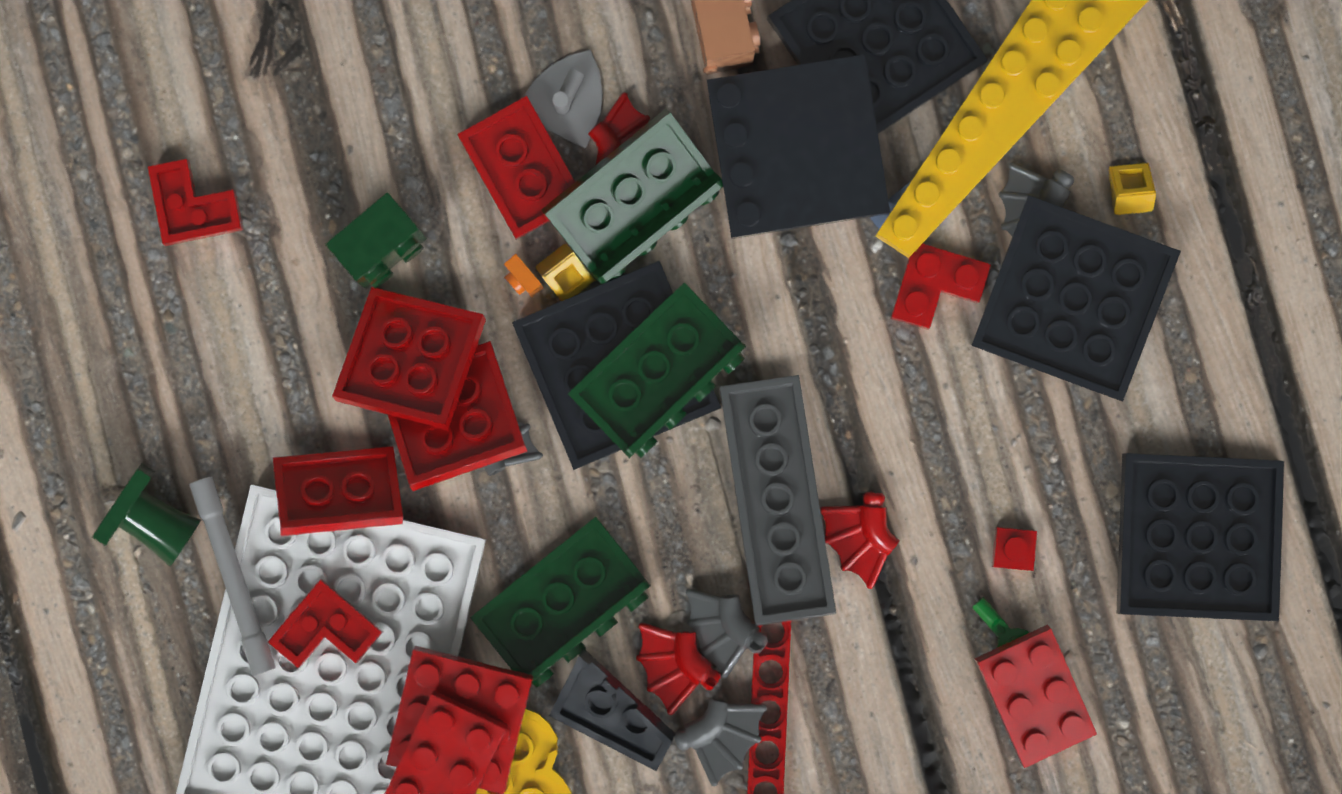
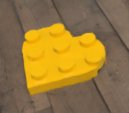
[476,708,572,794]

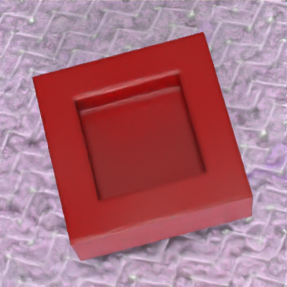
[992,527,1037,571]

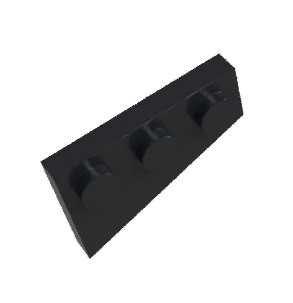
[549,648,676,771]

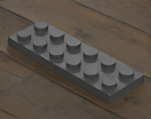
[720,375,836,626]

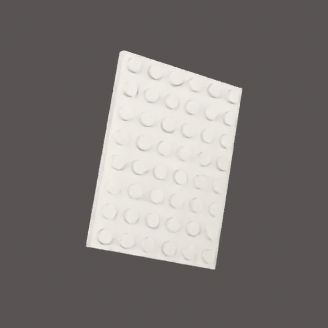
[176,485,486,794]

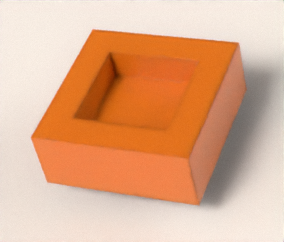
[504,254,544,298]

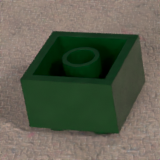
[325,192,427,289]

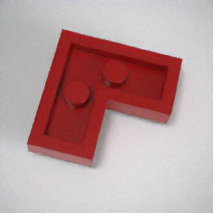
[147,159,244,246]
[891,243,991,330]
[268,580,384,668]

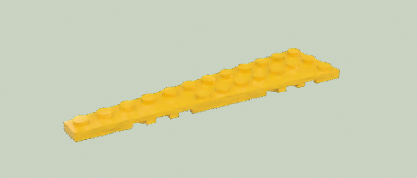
[875,0,1149,258]

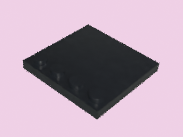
[767,0,988,135]
[707,54,890,239]
[971,195,1181,402]
[512,260,721,470]
[1116,453,1284,622]

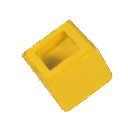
[1109,163,1156,215]
[535,244,595,301]

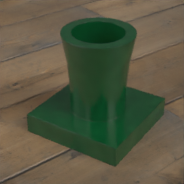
[92,463,201,567]

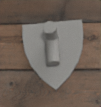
[523,49,603,149]

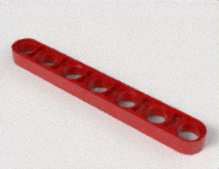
[747,621,791,794]

